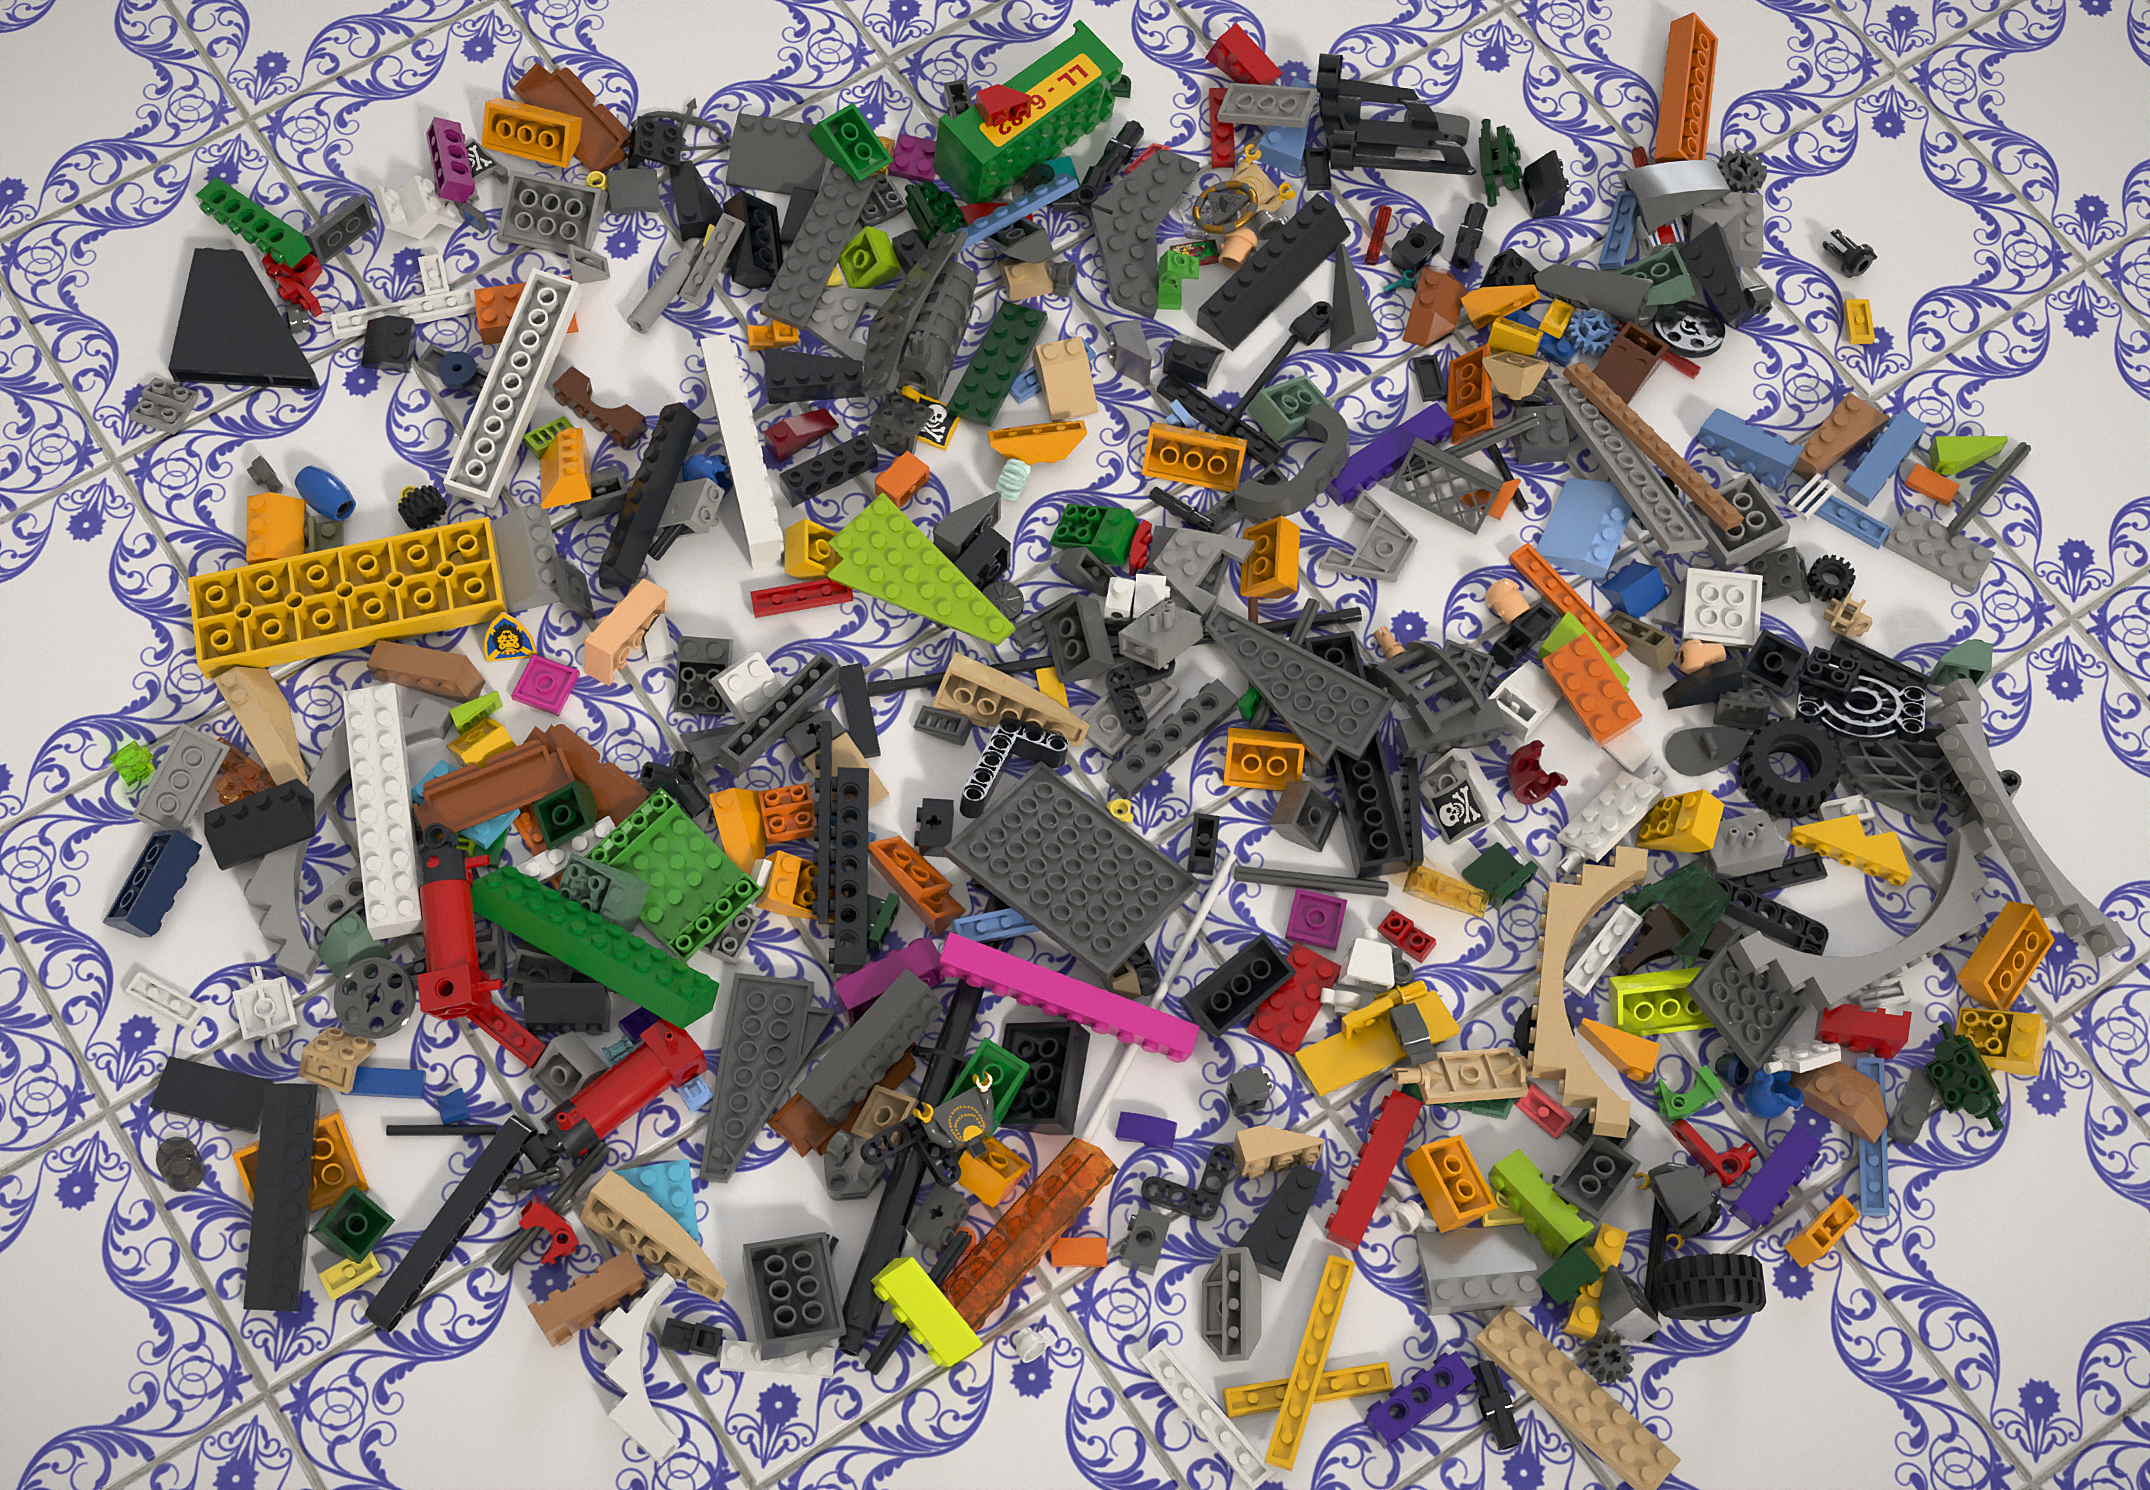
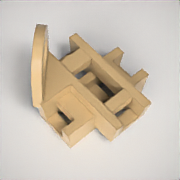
[1823,592,1873,637]

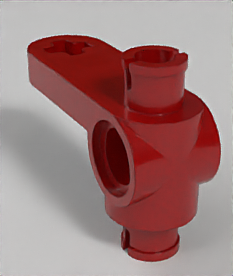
[1670,1119,1757,1192]

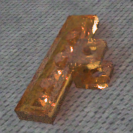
[215,737,277,805]

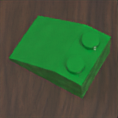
[809,102,894,183]
[941,1037,1031,1140]

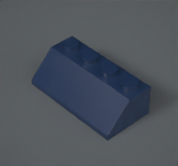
[102,830,202,938]

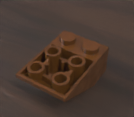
[1593,321,1670,405]

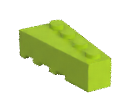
[1488,1148,1595,1262]

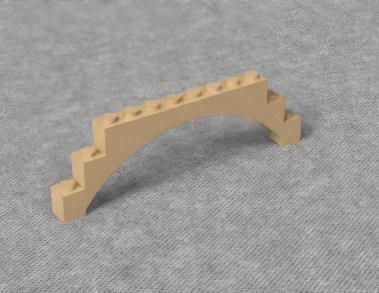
[1527,846,1648,1138]

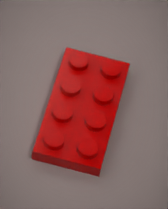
[1247,942,1341,1057]

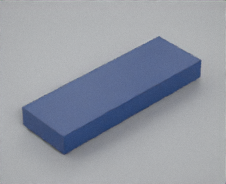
[340,1067,427,1099]

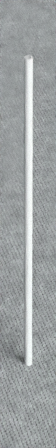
[1016,852,1237,1265]

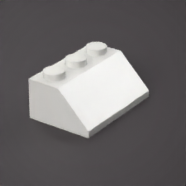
[1419,748,1506,838]

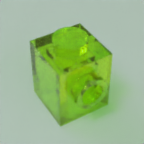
[108,740,155,786]

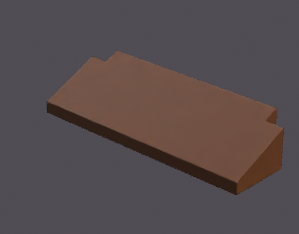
[512,62,631,173]
[523,724,649,827]
[412,740,575,840]
[767,1042,917,1158]

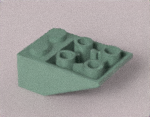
[557,853,650,933]

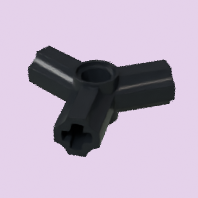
[1050,165,1108,223]
[640,751,710,818]

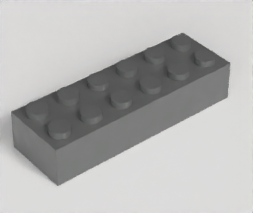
[795,968,944,1128]

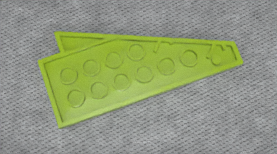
[827,492,1016,647]

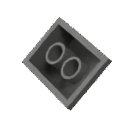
[932,492,1001,564]
[1551,1134,1641,1222]

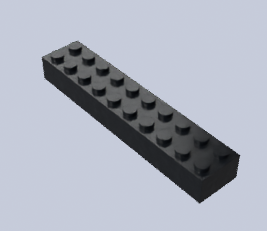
[1303,631,1411,879]

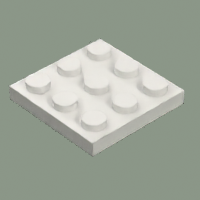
[1681,568,1763,649]

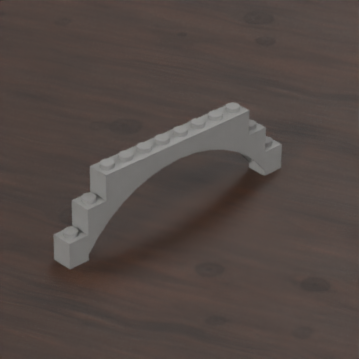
[1935,678,2131,959]
[243,697,453,984]
[1727,820,1992,1011]

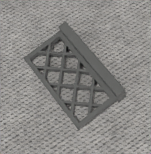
[1389,437,1504,535]

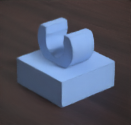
[1165,399,1196,429]
[677,1075,713,1114]

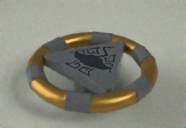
[1192,181,1258,234]

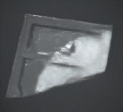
[1176,194,1214,241]

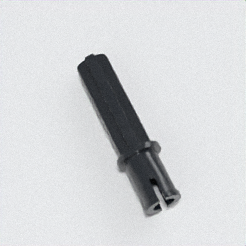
[1149,487,1215,533]

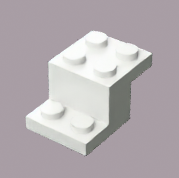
[372,175,462,240]

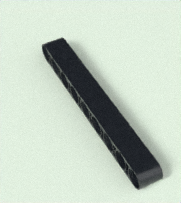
[364,1115,537,1333]

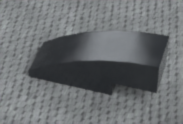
[1488,602,1559,670]
[1662,658,1743,710]

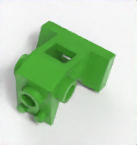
[1158,250,1199,310]
[1653,1065,1723,1122]

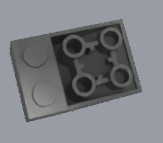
[674,636,733,715]

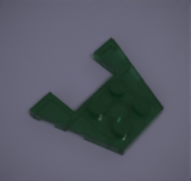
[1622,861,1732,968]

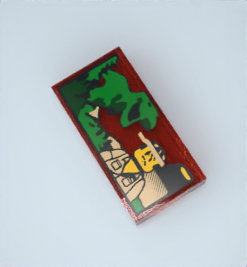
[1169,239,1220,266]

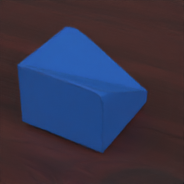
[438,1088,471,1125]

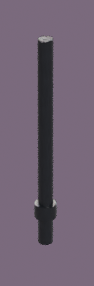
[1217,335,1299,436]

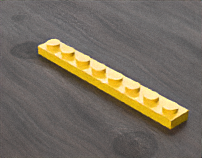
[1264,1254,1356,1472]

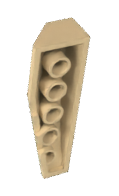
[932,652,1090,747]
[213,667,309,788]
[579,1169,728,1303]

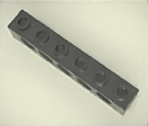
[1106,678,1239,801]

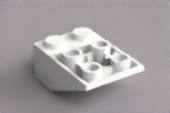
[1487,660,1563,742]

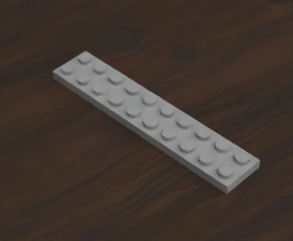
[1545,378,1709,554]

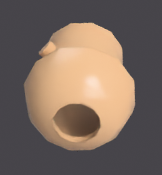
[1218,227,1257,271]
[1485,578,1531,626]
[1677,639,1726,675]

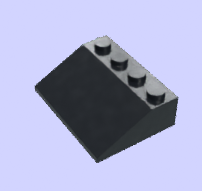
[998,1022,1091,1135]

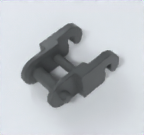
[1483,660,1513,695]

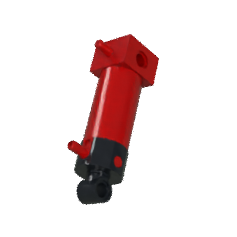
[415,823,503,1021]
[522,1018,708,1172]

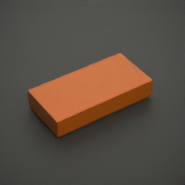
[1904,463,1960,507]
[1051,1238,1107,1267]

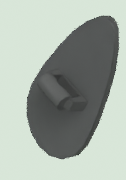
[1665,727,1751,777]

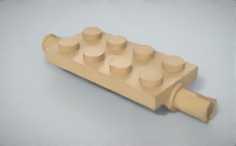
[1392,1047,1532,1105]

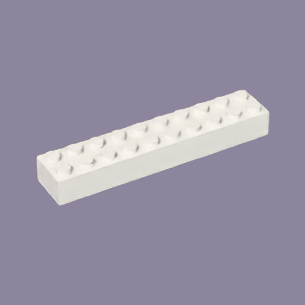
[443,268,582,509]
[700,334,785,570]
[343,683,423,940]

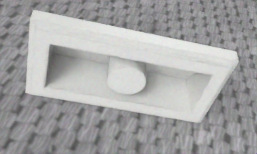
[1603,729,1653,774]

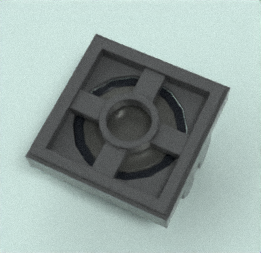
[1429,639,1494,703]

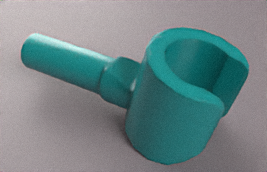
[1383,270,1417,292]

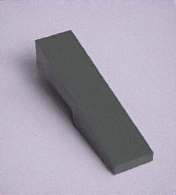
[1203,463,1288,534]

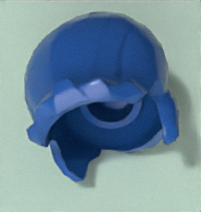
[682,454,732,488]
[1743,1067,1804,1119]

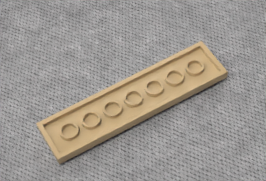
[1472,1306,1681,1490]

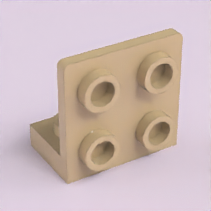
[298,1027,376,1094]

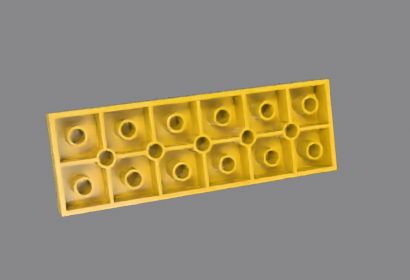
[188,517,508,679]

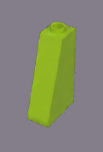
[1537,611,1630,693]

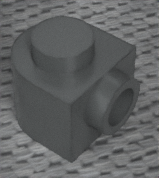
[1745,284,1773,315]

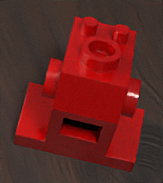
[518,1194,579,1265]

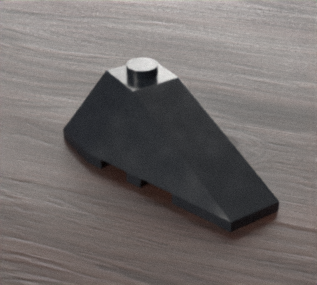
[669,160,724,241]

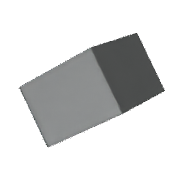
[566,244,610,284]

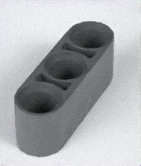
[1403,110,1470,147]

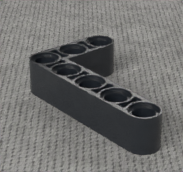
[959,717,1069,819]
[1701,877,1829,996]

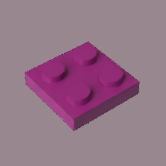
[888,134,937,183]
[1285,888,1347,951]

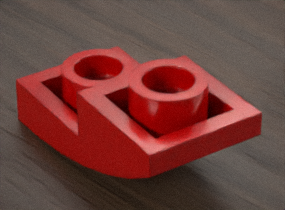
[276,276,323,317]
[1129,519,1153,577]
[1377,909,1437,963]

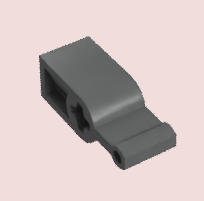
[1389,1002,1438,1066]

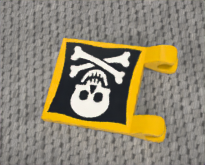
[901,385,961,451]

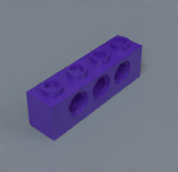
[1364,1351,1477,1449]

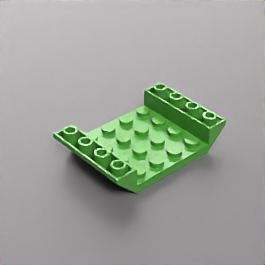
[584,787,763,963]

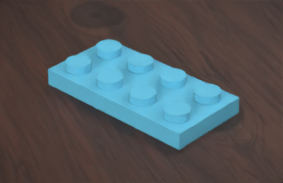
[411,759,520,849]

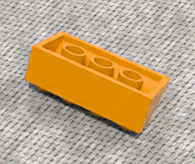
[481,97,582,168]
[1141,422,1248,492]
[540,428,591,509]
[1957,901,2055,1011]

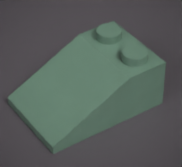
[1611,246,1695,305]
[1247,375,1335,444]

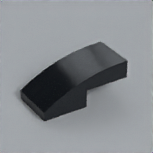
[659,1317,723,1358]

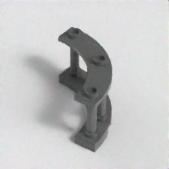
[1363,640,1485,740]

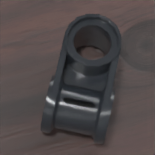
[1289,301,1333,346]

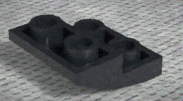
[1797,646,1863,695]

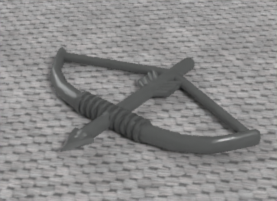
[630,98,729,151]

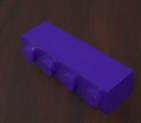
[1728,1123,1822,1231]

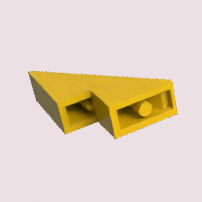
[1786,814,1912,886]

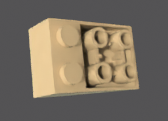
[1232,1125,1325,1180]

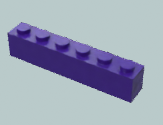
[1325,402,1455,507]

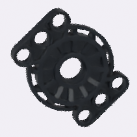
[1795,675,1926,743]

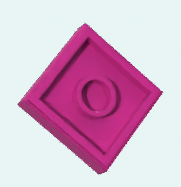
[511,654,580,716]

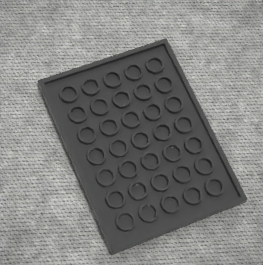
[942,761,1201,981]

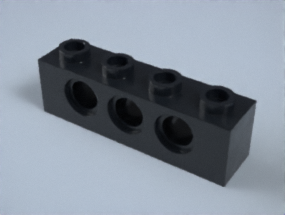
[779,433,878,508]

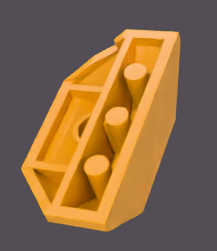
[987,420,1087,466]

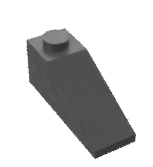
[1887,1066,1936,1147]

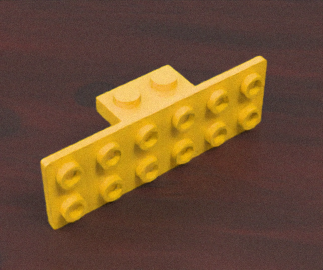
[1295,990,1460,1097]

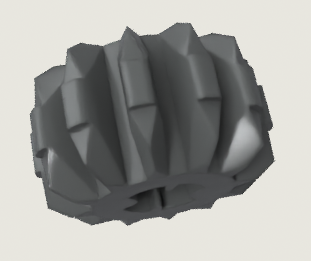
[1585,1336,1634,1385]

